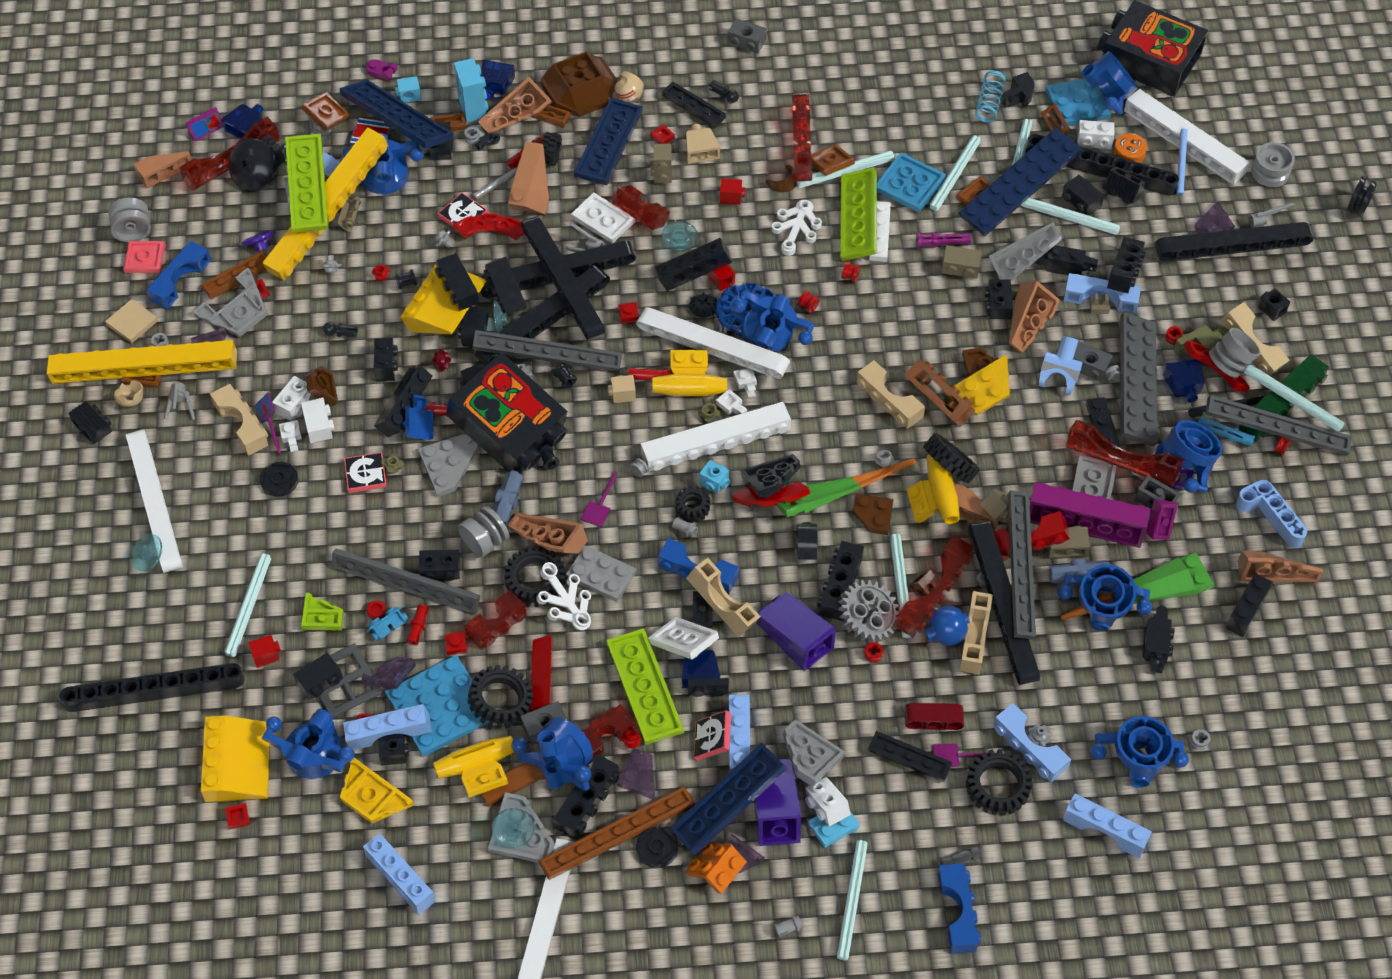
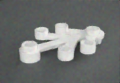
[772,200,822,256]
[536,562,591,631]

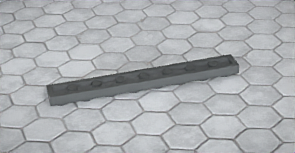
[473,330,622,372]
[1205,395,1352,456]
[1008,490,1036,639]
[332,548,480,615]

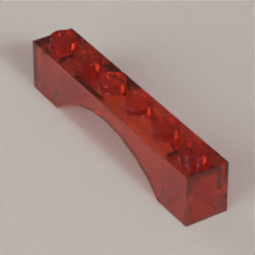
[792,94,812,182]
[179,116,280,191]
[1066,420,1184,487]
[893,535,974,638]

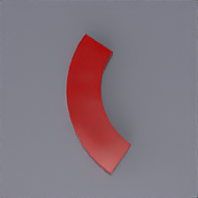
[453,213,524,241]
[1183,340,1250,392]
[731,481,810,507]

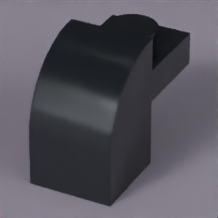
[1002,72,1035,108]
[796,522,818,560]

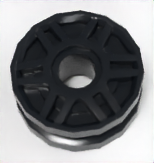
[1347,176,1378,216]

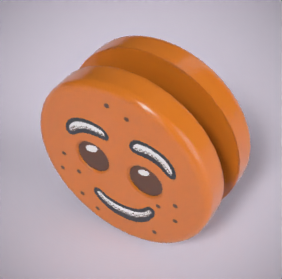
[1113,133,1147,163]

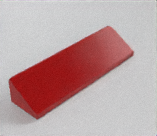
[530,635,553,712]

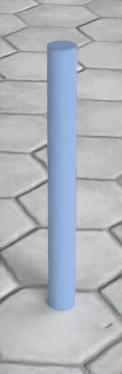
[1176,129,1188,195]

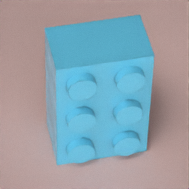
[454,58,489,122]

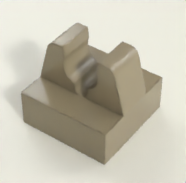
[1089,294,1110,314]

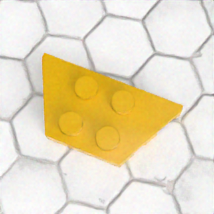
[944,355,1010,415]
[340,758,414,824]

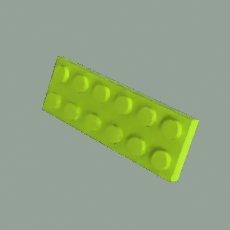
[285,134,329,233]
[840,167,877,261]
[606,628,684,745]

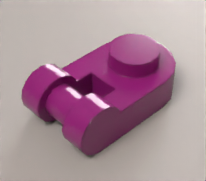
[366,59,398,82]

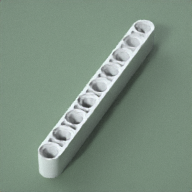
[636,307,790,379]
[126,429,183,573]

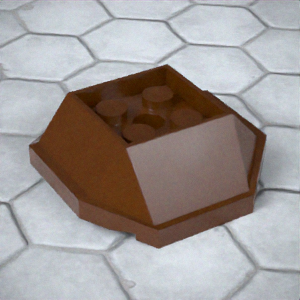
[541,51,617,117]

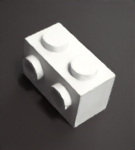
[1077,120,1114,149]
[272,376,315,421]
[301,398,335,443]
[805,777,851,827]

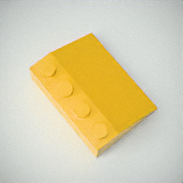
[400,265,486,334]
[201,716,270,802]

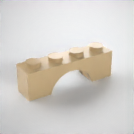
[1221,302,1290,376]
[857,360,925,429]
[210,384,269,456]
[686,558,760,637]
[960,591,993,675]

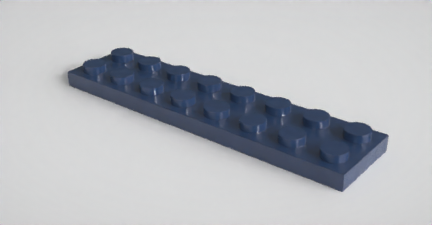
[340,80,453,149]
[959,128,1082,236]

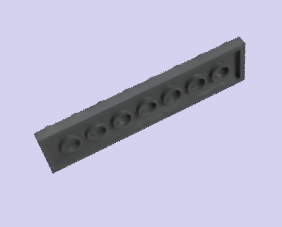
[1120,312,1158,447]

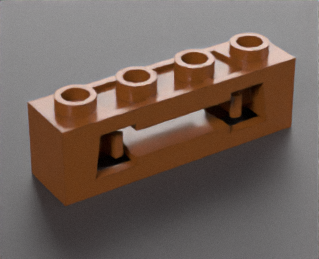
[905,359,975,427]

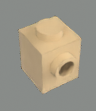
[608,375,636,403]

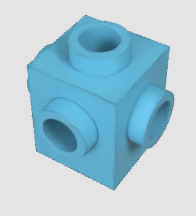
[699,460,730,494]

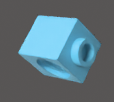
[395,76,421,103]

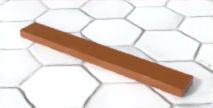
[539,787,695,880]

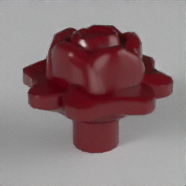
[432,349,451,372]

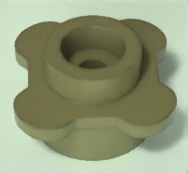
[698,403,720,423]
[381,454,404,474]

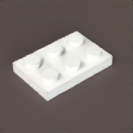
[571,193,635,244]
[648,617,719,660]

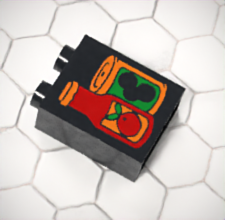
[1097,0,1208,97]
[446,352,568,472]

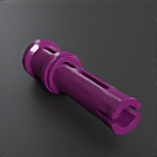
[916,232,971,248]

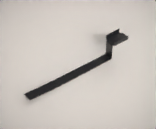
[1188,396,1264,418]

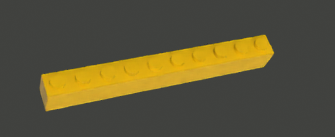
[263,127,388,281]
[47,340,237,384]

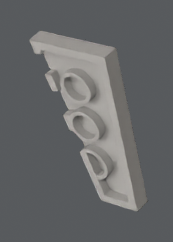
[989,222,1062,281]

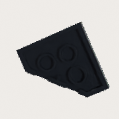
[740,454,801,498]

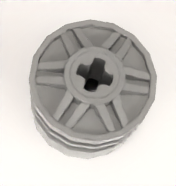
[1209,328,1261,378]
[458,506,509,558]

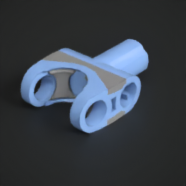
[1039,336,1083,395]

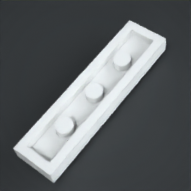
[869,201,891,262]

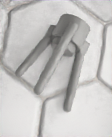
[1249,203,1293,228]
[567,222,604,252]
[164,382,195,420]

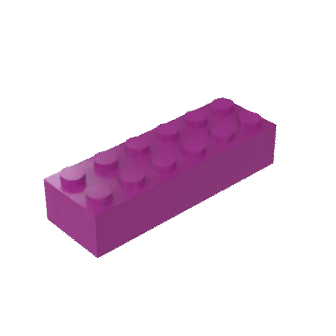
[1029,482,1150,548]

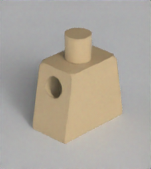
[686,124,720,164]

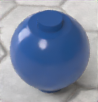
[924,606,970,646]

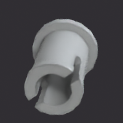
[672,517,698,538]
[774,915,803,938]

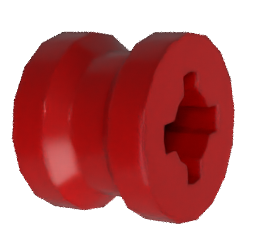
[841,261,861,283]
[797,291,820,313]

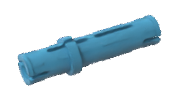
[1198,416,1255,447]

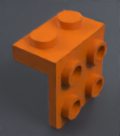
[685,842,747,894]

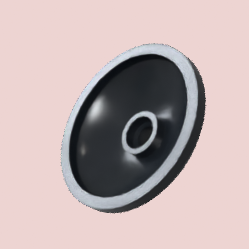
[228,138,276,192]

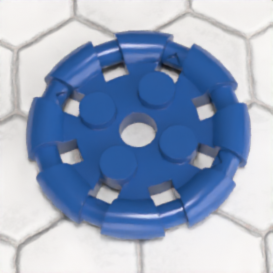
[715,283,775,337]

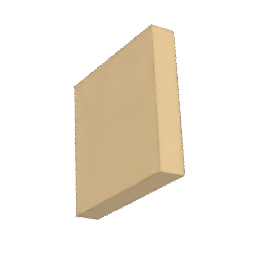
[105,299,158,343]

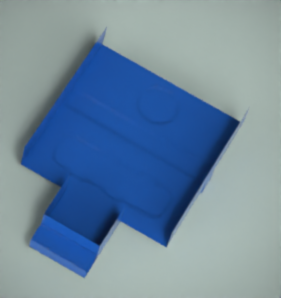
[403,395,433,440]

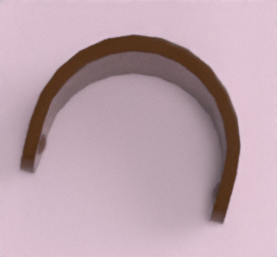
[766,164,797,192]

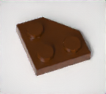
[962,348,999,377]
[305,366,338,406]
[853,493,894,535]

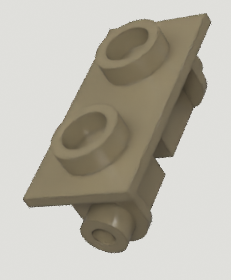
[336,196,361,233]

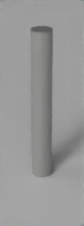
[473,168,517,200]

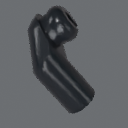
[475,133,500,150]

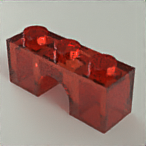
[612,185,670,230]
[464,590,527,650]
[581,704,636,764]

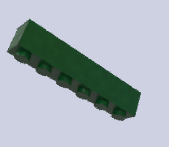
[1239,354,1329,442]

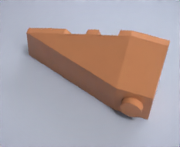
[478,77,552,133]
[508,141,549,215]
[1009,281,1060,353]
[507,513,588,554]
[1238,550,1323,582]

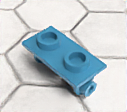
[367,606,408,641]

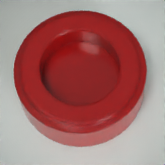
[366,600,387,620]

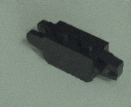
[1034,245,1098,276]
[1142,605,1175,673]

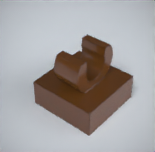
[909,570,936,596]

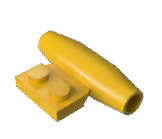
[652,350,727,396]
[906,454,960,524]
[433,736,514,798]

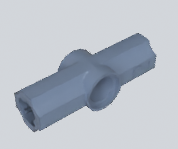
[493,470,523,526]
[1049,559,1110,583]

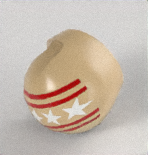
[614,71,644,103]

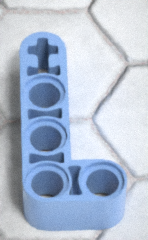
[1236,480,1307,548]

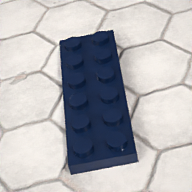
[574,98,643,185]
[670,743,787,856]

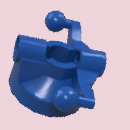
[1081,51,1138,115]
[339,133,424,194]
[732,290,815,353]
[1155,420,1222,493]
[1057,564,1152,631]
[261,709,355,779]
[1090,716,1189,788]
[511,717,593,790]

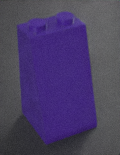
[757,592,836,671]
[754,759,801,846]

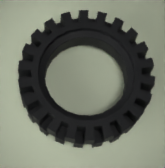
[923,433,980,484]
[504,546,566,607]
[468,665,533,728]
[966,749,1033,816]

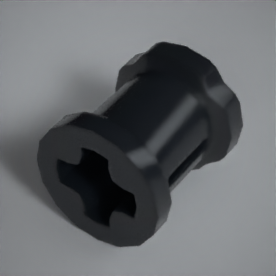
[395,269,417,289]
[553,364,577,388]
[538,445,560,470]

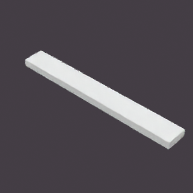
[518,838,574,979]

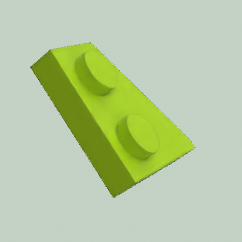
[301,593,344,631]

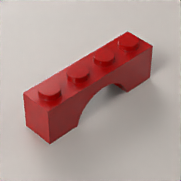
[993,511,1070,561]

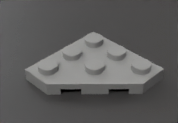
[418,433,479,497]
[783,720,846,787]
[488,792,555,863]

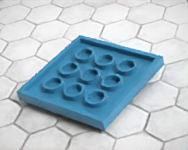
[385,654,489,757]

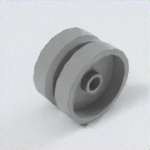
[1251,142,1295,187]
[108,198,151,242]

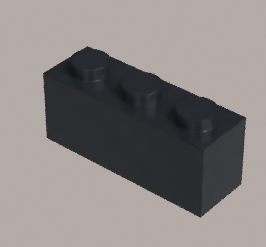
[435,253,479,311]
[483,256,527,317]
[1225,573,1273,637]

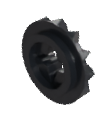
[690,292,717,318]

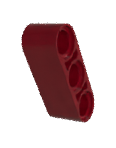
[905,703,964,730]

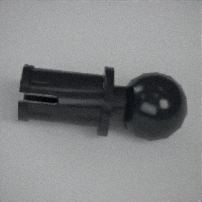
[709,80,739,103]
[323,322,358,338]

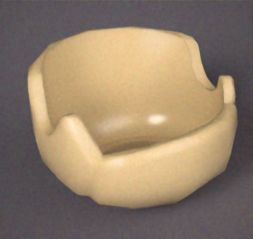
[114,380,143,407]

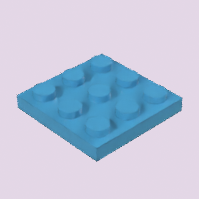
[1045,79,1111,127]
[877,153,946,212]

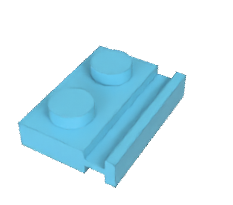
[808,811,860,848]

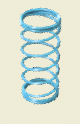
[975,71,1006,122]

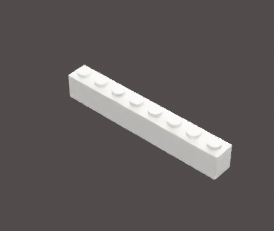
[1124,89,1250,185]
[641,402,791,472]

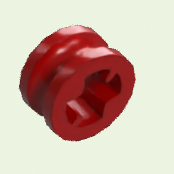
[1165,326,1183,345]
[1274,437,1291,456]
[865,642,883,663]

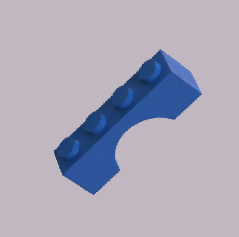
[147,241,211,310]
[658,538,739,595]
[937,863,981,954]

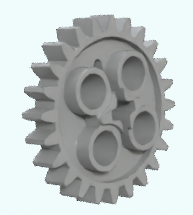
[838,580,901,643]

